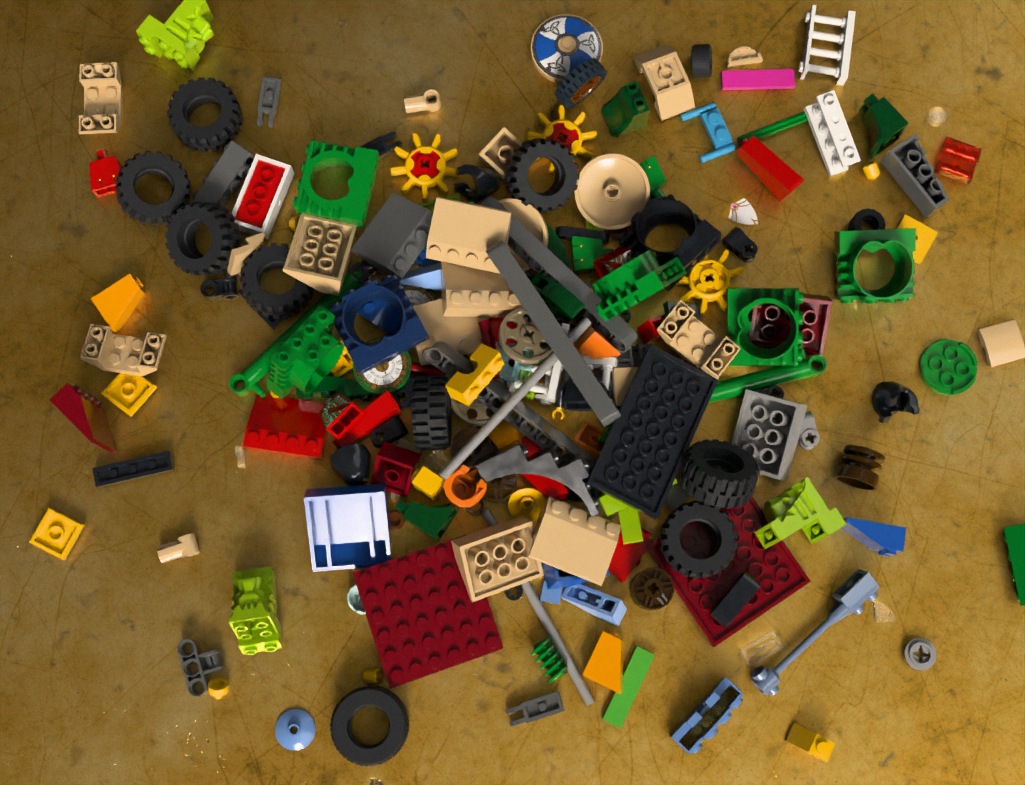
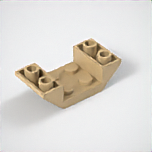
[633,44,695,121]
[79,62,123,134]
[657,300,741,379]
[80,324,167,376]

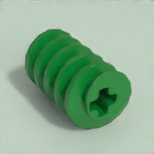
[531,637,568,683]

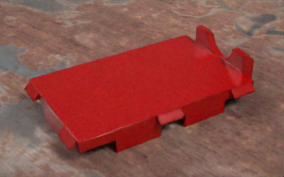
[608,527,653,583]

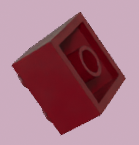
[371,442,422,497]

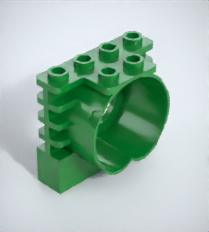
[293,139,380,227]
[834,228,916,304]
[593,250,687,321]
[727,288,803,366]
[267,306,345,399]

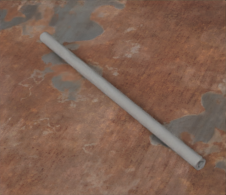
[439,317,592,480]
[481,508,595,706]

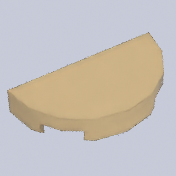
[727,46,763,68]

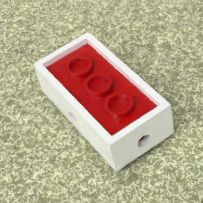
[231,154,294,240]

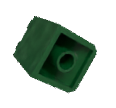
[601,81,650,137]
[859,93,909,158]
[396,498,459,542]

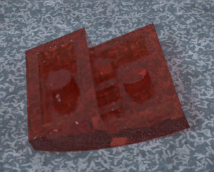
[934,136,982,185]

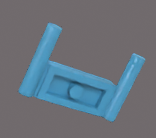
[680,102,736,163]

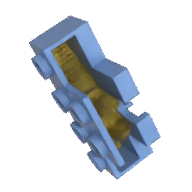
[670,677,744,755]

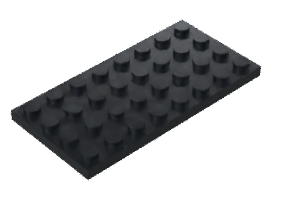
[586,344,718,519]

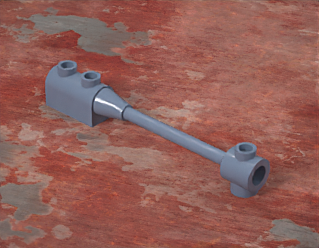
[751,569,879,696]

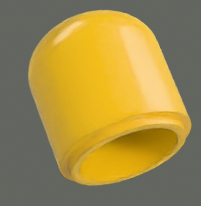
[862,161,880,180]
[362,668,383,685]

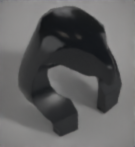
[454,164,500,204]
[872,381,920,423]
[330,444,371,486]

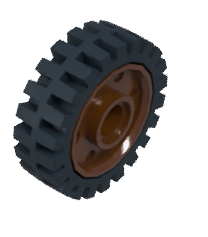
[554,58,607,108]

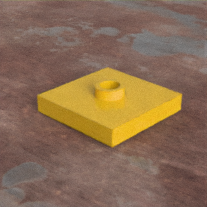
[896,214,938,265]
[101,373,157,417]
[29,507,85,560]

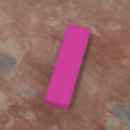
[721,69,795,90]

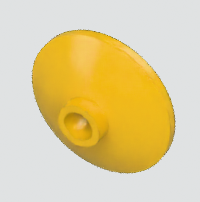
[508,487,546,522]

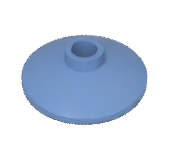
[275,709,316,750]

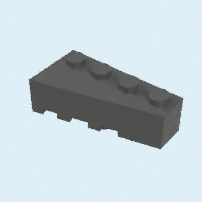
[881,134,949,218]
[192,141,255,207]

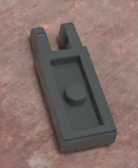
[257,76,282,128]
[506,691,565,727]

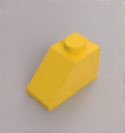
[785,723,836,762]

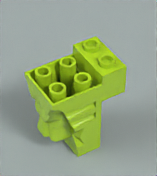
[136,0,214,71]
[754,477,846,549]
[228,566,283,655]

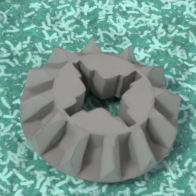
[903,638,936,670]

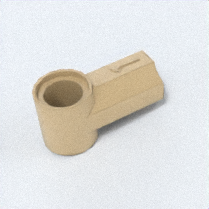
[404,89,441,113]
[157,533,200,563]

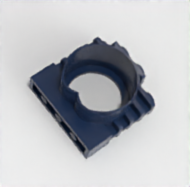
[329,275,430,375]

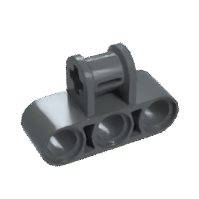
[177,639,225,697]

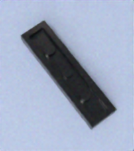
[92,451,175,488]

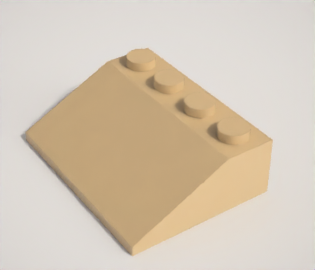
[426,197,512,274]
[283,213,357,296]
[441,261,523,318]
[413,298,488,366]
[528,497,621,586]
[451,515,544,602]

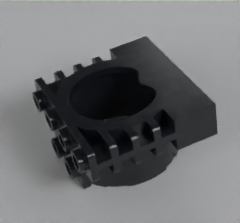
[619,194,721,292]

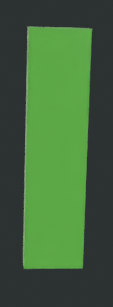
[602,646,655,729]

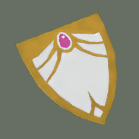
[720,191,760,227]

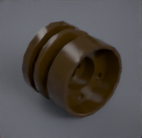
[450,427,492,473]
[835,445,885,490]
[476,471,517,505]
[629,567,674,611]

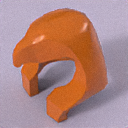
[443,465,487,507]

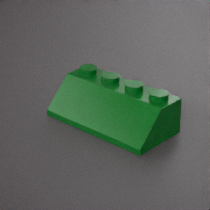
[1003,524,1025,606]

